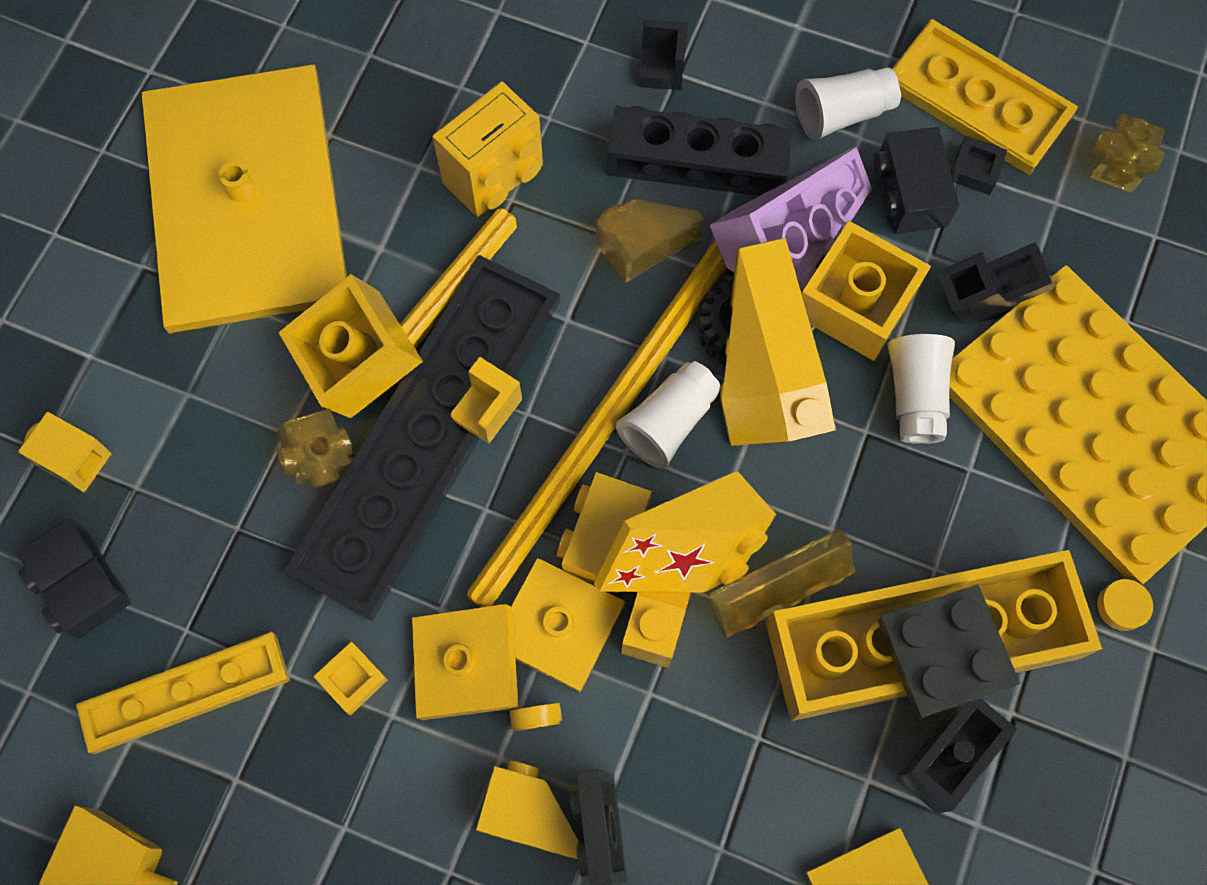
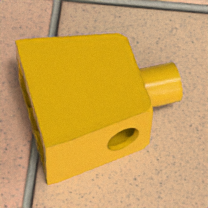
[39,805,177,885]

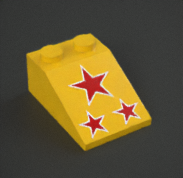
[594,471,776,592]

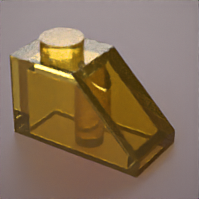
[596,199,703,283]

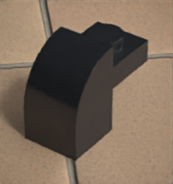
[937,242,1056,322]

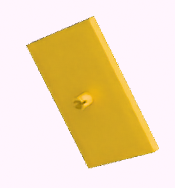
[142,64,347,333]

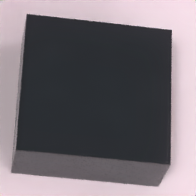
[951,136,1007,195]

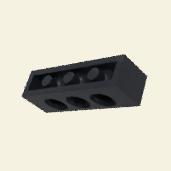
[607,106,793,196]

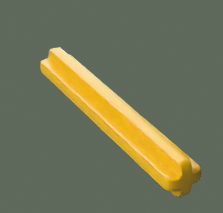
[400,208,517,349]

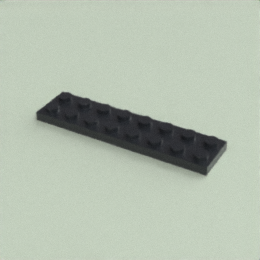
[284,255,560,622]

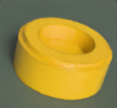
[1097,579,1153,631]
[509,703,562,731]

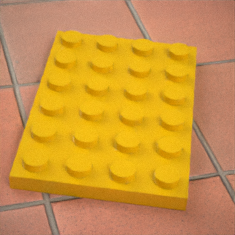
[949,265,1207,585]

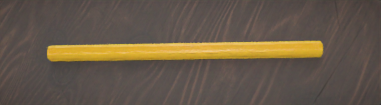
[467,240,727,608]

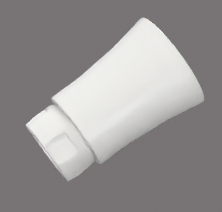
[795,68,901,141]
[887,334,955,444]
[616,361,721,469]

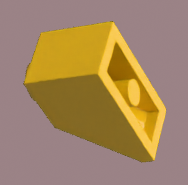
[621,592,691,668]
[476,761,579,859]

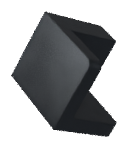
[639,20,687,90]

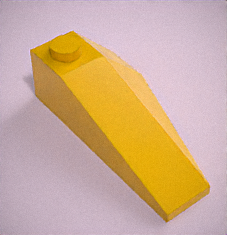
[720,238,835,446]

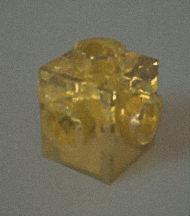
[1090,114,1166,193]
[277,408,352,489]

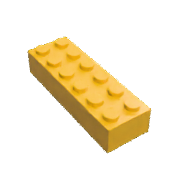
[766,550,1102,721]

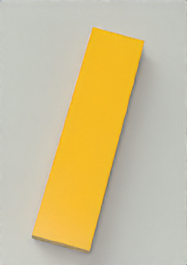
[76,632,290,754]

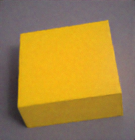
[314,641,388,716]

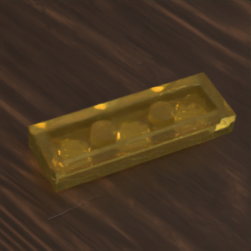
[709,528,856,638]

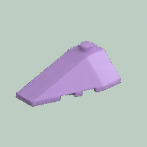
[710,147,872,290]

